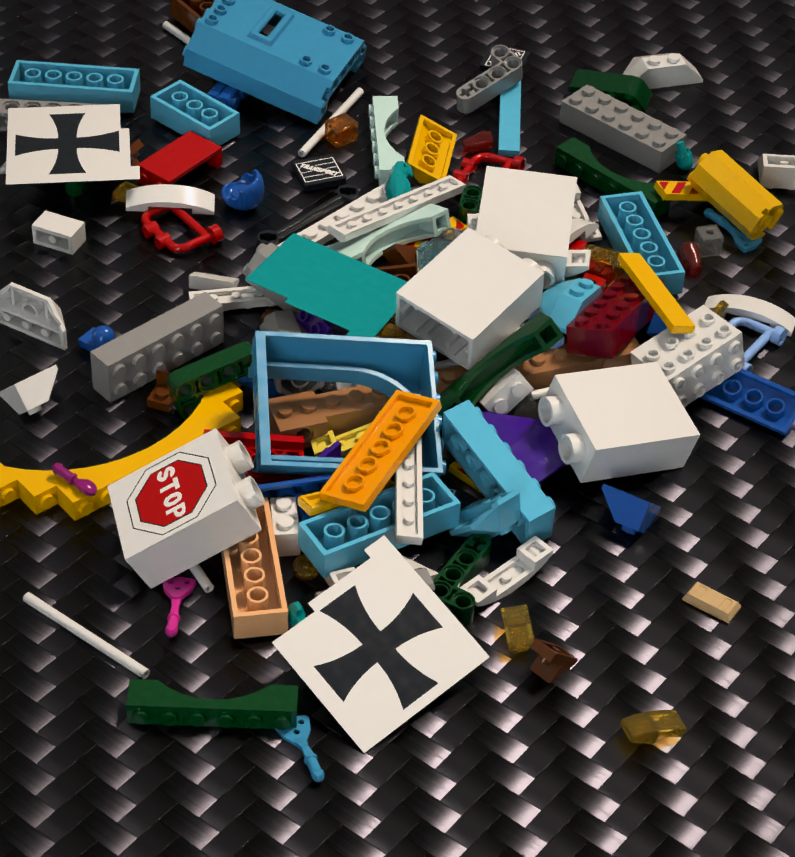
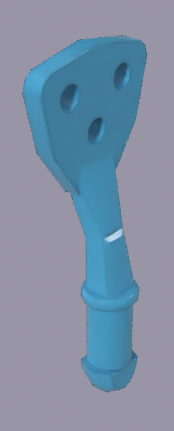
[704,208,762,252]
[275,715,325,782]

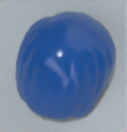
[221,169,264,211]

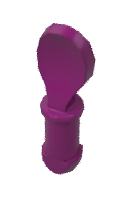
[52,463,97,496]

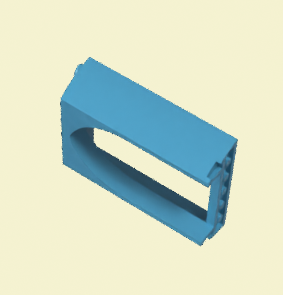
[248,330,446,479]

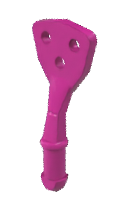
[162,577,196,637]

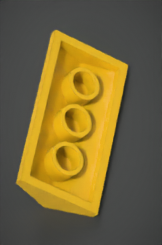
[406,115,457,184]

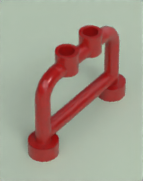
[452,152,526,195]
[141,207,224,253]

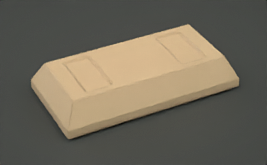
[682,582,741,624]

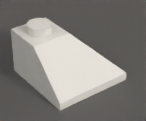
[0,365,58,415]

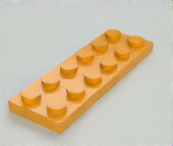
[319,390,442,512]

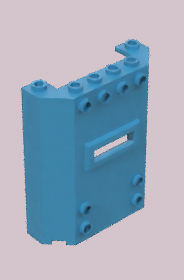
[182,0,367,124]

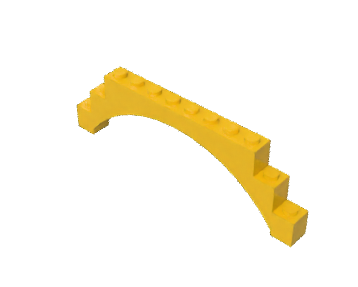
[0,379,243,521]

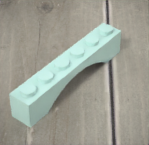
[368,96,405,186]
[336,203,451,266]

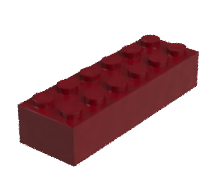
[566,274,664,359]

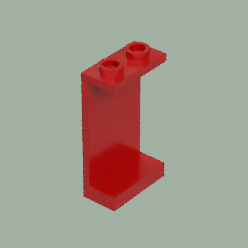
[137,131,222,186]

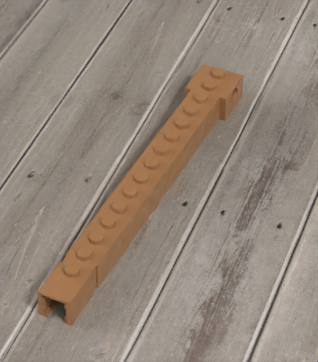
[268,336,640,449]

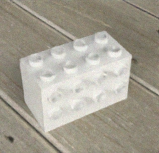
[630,305,745,408]

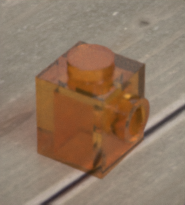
[325,113,358,148]

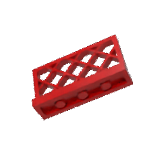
[203,429,307,484]

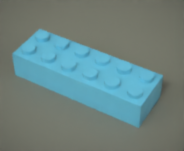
[8,60,141,113]
[597,191,685,295]
[442,400,556,544]
[298,472,461,578]

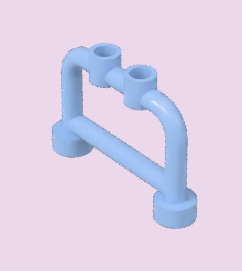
[729,317,788,373]

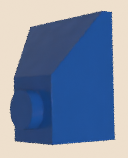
[602,484,661,535]

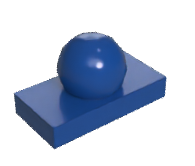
[78,325,115,351]

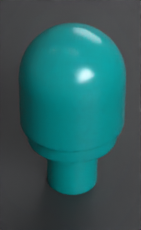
[675,141,694,170]

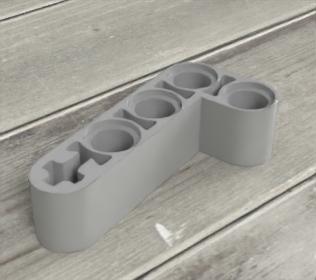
[456,45,523,113]

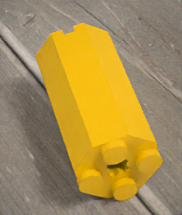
[687,150,784,241]

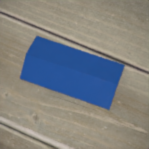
[699,369,795,436]
[258,474,333,507]

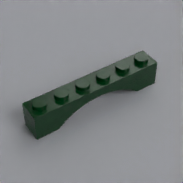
[555,137,671,218]
[438,312,564,423]
[126,679,298,730]

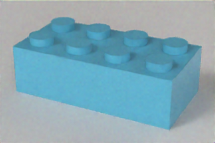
[150,80,240,146]

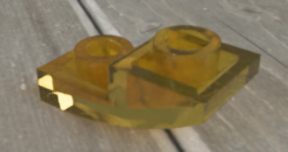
[500,604,534,652]
[620,710,687,744]

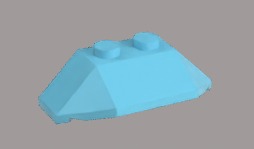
[539,278,602,334]
[449,489,521,538]

